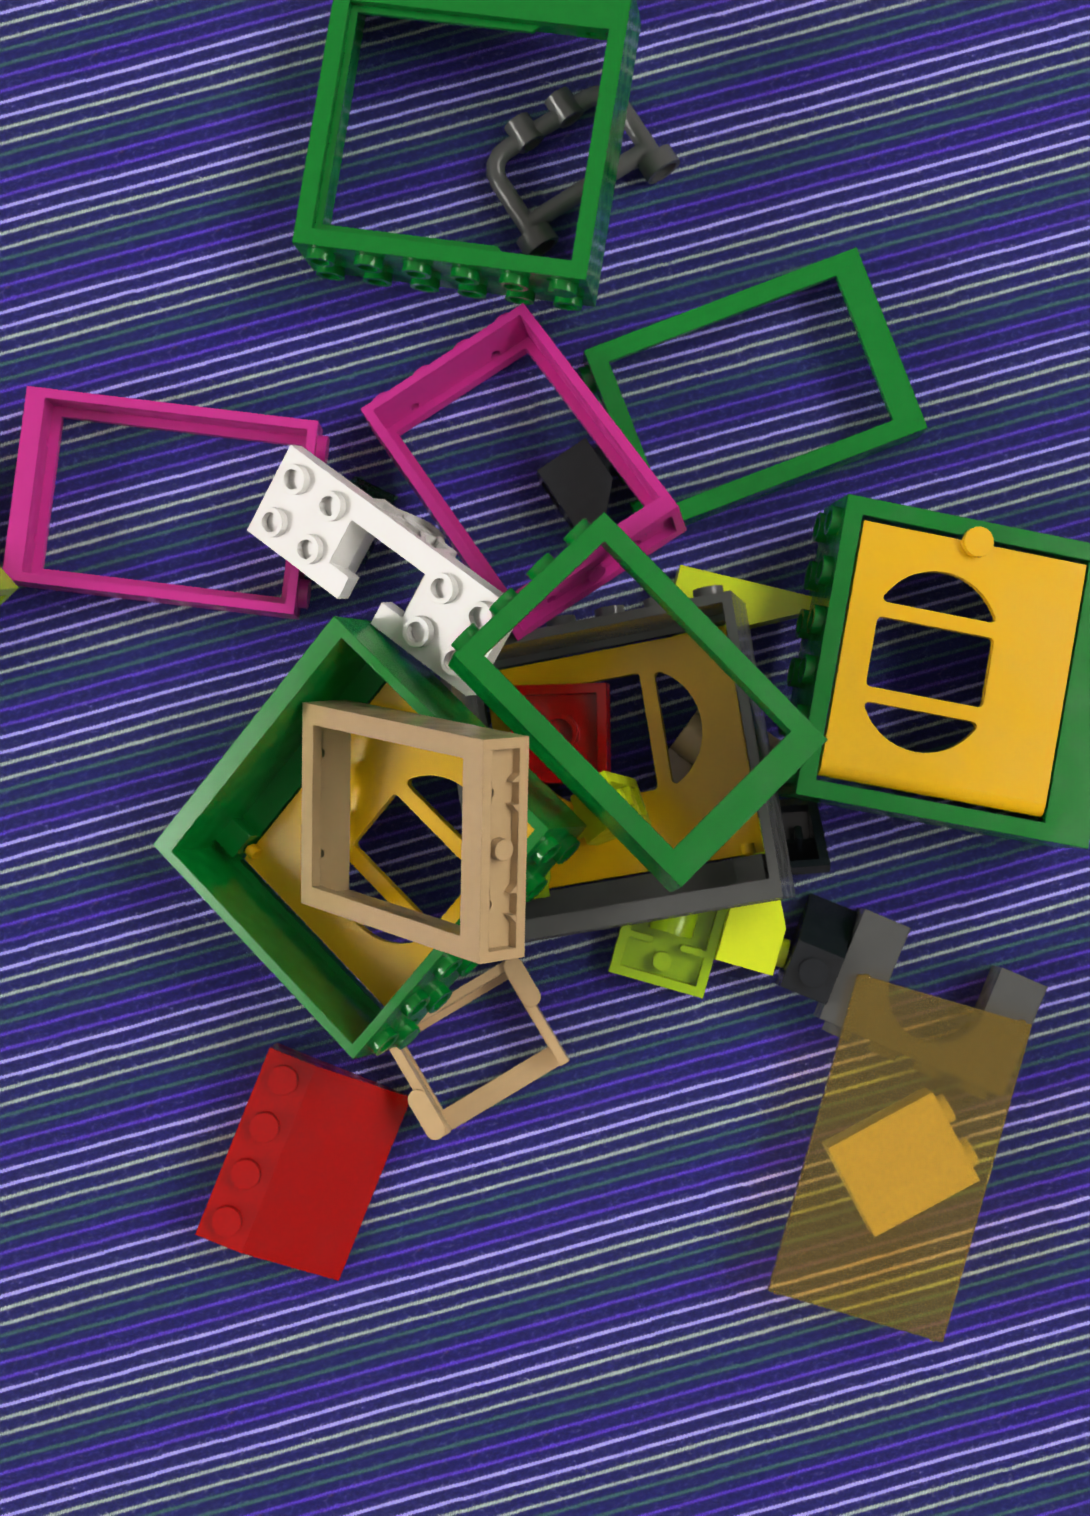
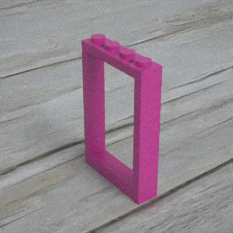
[360,303,687,641]
[2,386,330,620]

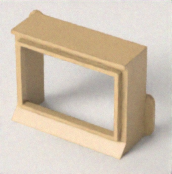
[389,958,570,1140]

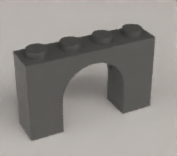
[813,908,1048,1099]

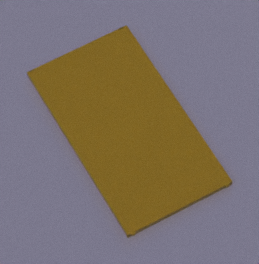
[768,973,1032,1343]

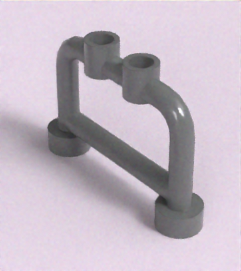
[486,86,680,256]

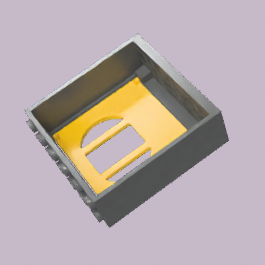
[440,585,796,942]

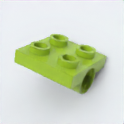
[608,909,728,999]

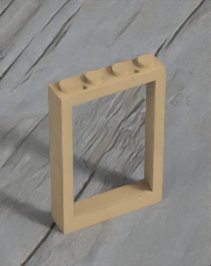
[301,699,529,964]

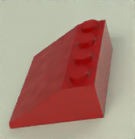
[195,1043,409,1281]

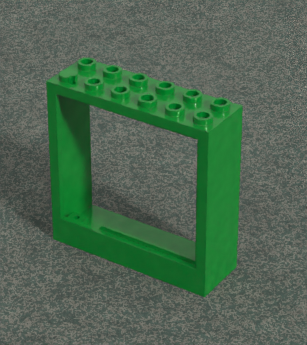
[292,0,641,311]

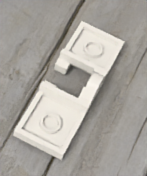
[247,445,513,696]

